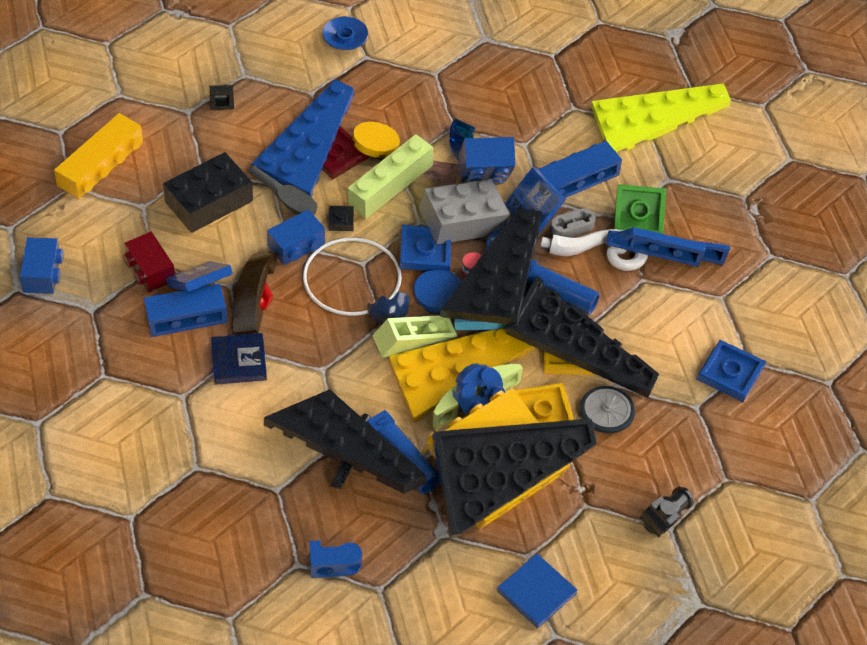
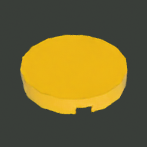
[352,122,400,158]

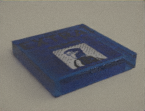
[211,333,267,385]

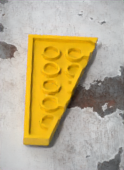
[389,326,536,423]

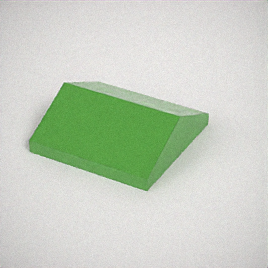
[614,184,666,234]

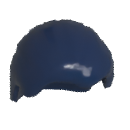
[367,292,410,325]

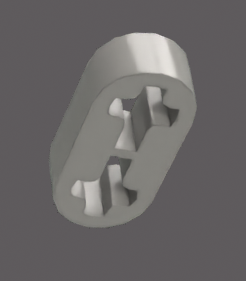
[551,208,596,238]

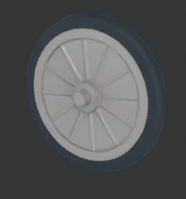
[580,386,635,434]

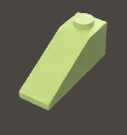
[372,315,457,357]

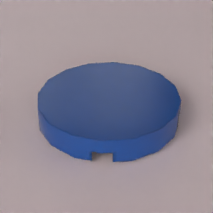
[414,269,462,314]

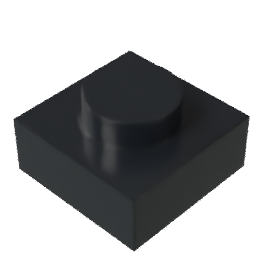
[329,206,354,231]

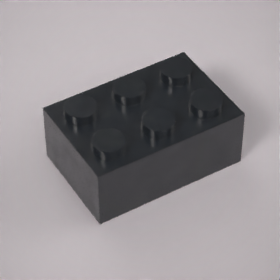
[163,152,253,233]

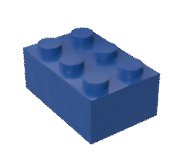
[458,137,516,185]

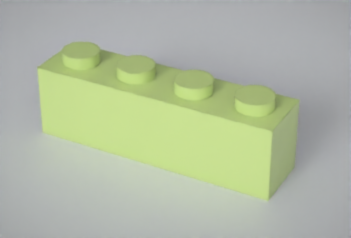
[348,134,433,219]

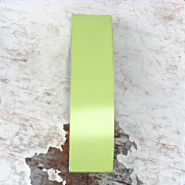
[433,364,523,430]

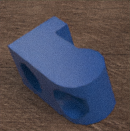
[309,541,362,578]

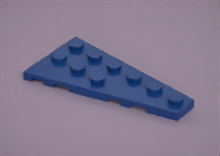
[252,79,354,197]

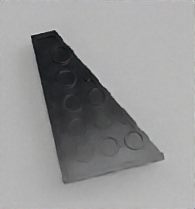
[432,418,597,538]

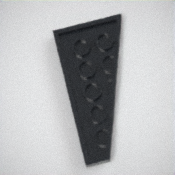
[506,276,659,398]
[264,389,427,494]

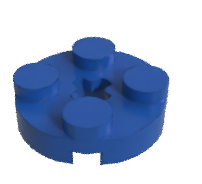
[453,364,505,415]

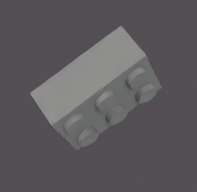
[419,179,510,245]

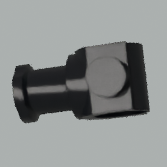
[640,486,694,538]

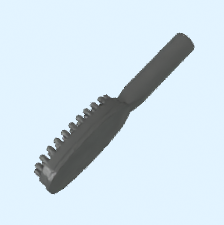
[249,165,317,215]

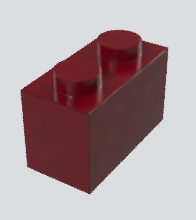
[123,231,175,293]

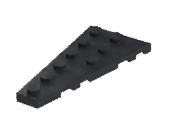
[440,209,542,326]

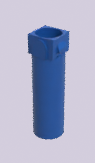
[526,259,600,315]
[367,410,440,494]

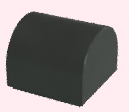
[209,84,234,110]

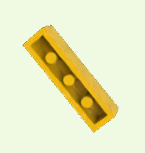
[54,113,143,199]

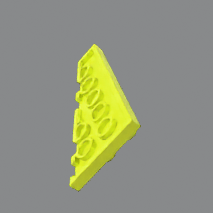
[591,83,731,153]

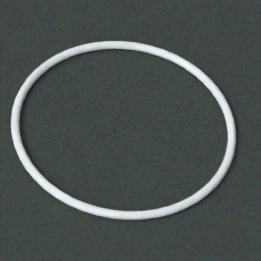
[303,238,402,316]

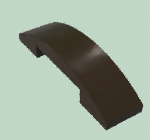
[233,251,278,336]

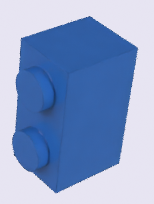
[267,209,325,265]
[20,237,64,294]

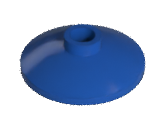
[323,16,368,50]

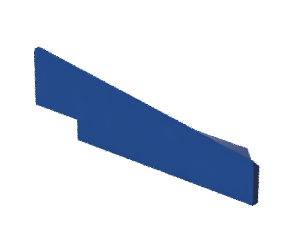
[606,227,730,267]

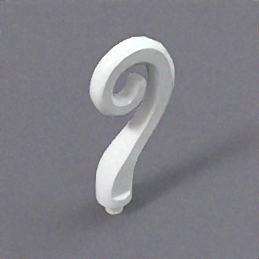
[541,229,648,271]

